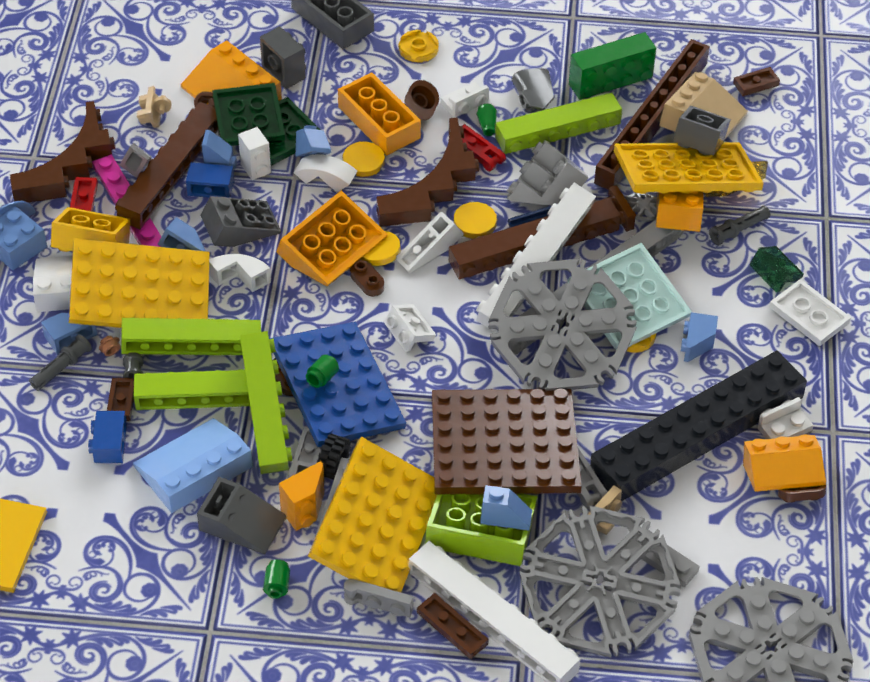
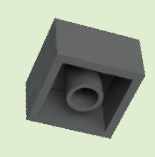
[260,26,306,89]
[673,105,731,155]

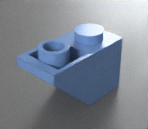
[680,312,718,362]

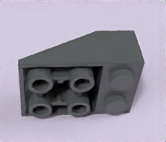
[200,196,281,247]
[197,477,286,554]

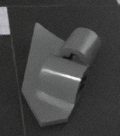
[511,68,554,110]

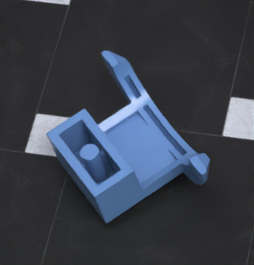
[0,201,47,270]

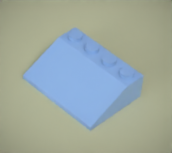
[133,418,253,514]

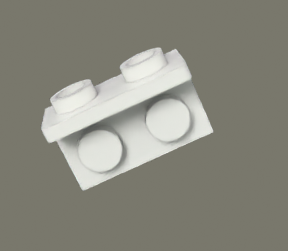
[440,81,489,118]
[384,304,436,352]
[758,397,814,439]

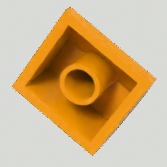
[279,461,325,531]

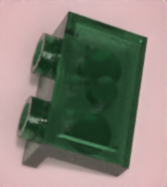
[750,246,804,292]

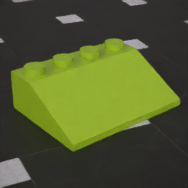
[425,494,538,566]

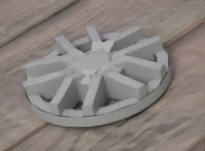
[625,192,657,222]

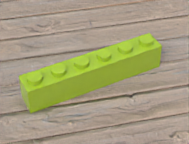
[495,93,622,154]
[121,318,261,355]
[240,331,293,474]
[134,369,276,410]

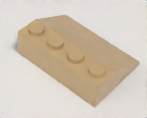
[659,72,748,139]

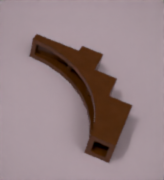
[10,101,116,203]
[376,117,479,227]

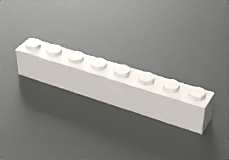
[476,183,596,333]
[409,541,580,682]

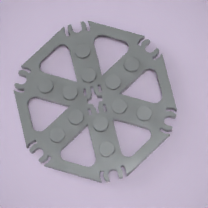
[488,259,637,391]
[519,505,681,658]
[689,577,853,682]

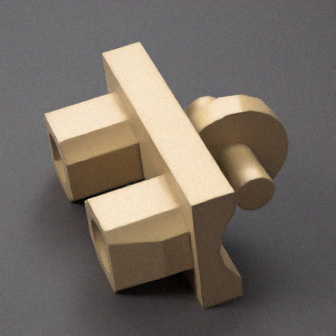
[137,86,172,128]

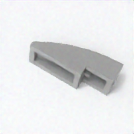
[120,143,152,178]

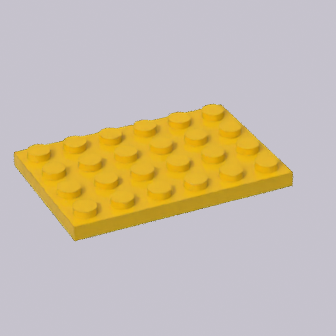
[614,142,763,194]
[69,238,210,328]
[308,437,437,593]

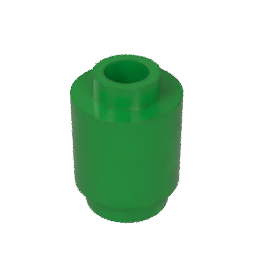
[306,354,339,388]
[263,559,290,599]

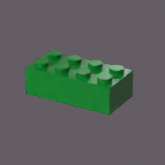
[569,32,657,100]

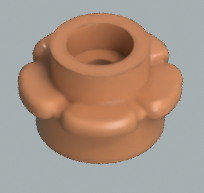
[99,336,121,356]

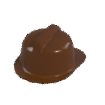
[404,80,439,120]

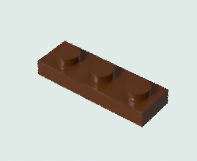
[417,593,489,660]

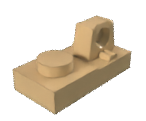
[588,486,622,535]

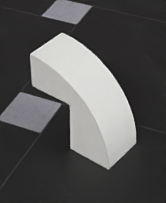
[294,154,357,193]
[209,254,271,292]

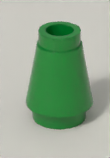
[476,104,497,136]

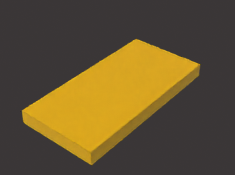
[0,499,47,593]

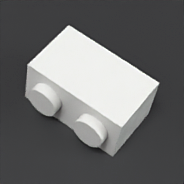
[238,127,271,180]

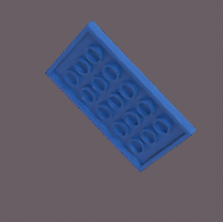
[270,321,406,448]

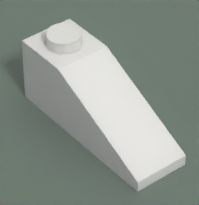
[396,211,464,273]

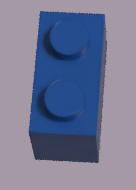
[186,162,234,198]
[88,411,127,463]

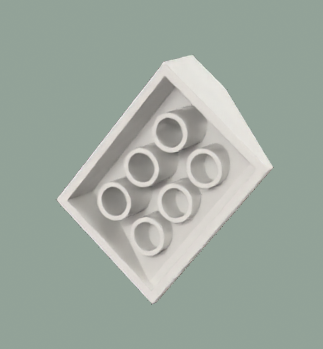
[33,256,72,312]

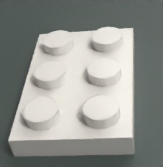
[769,279,851,346]

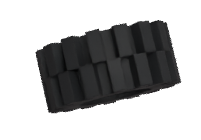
[317,434,351,480]

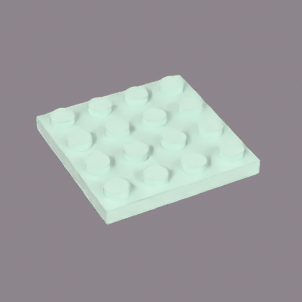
[567,243,692,350]

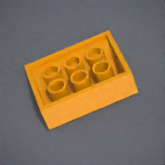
[181,40,282,105]
[276,190,388,287]

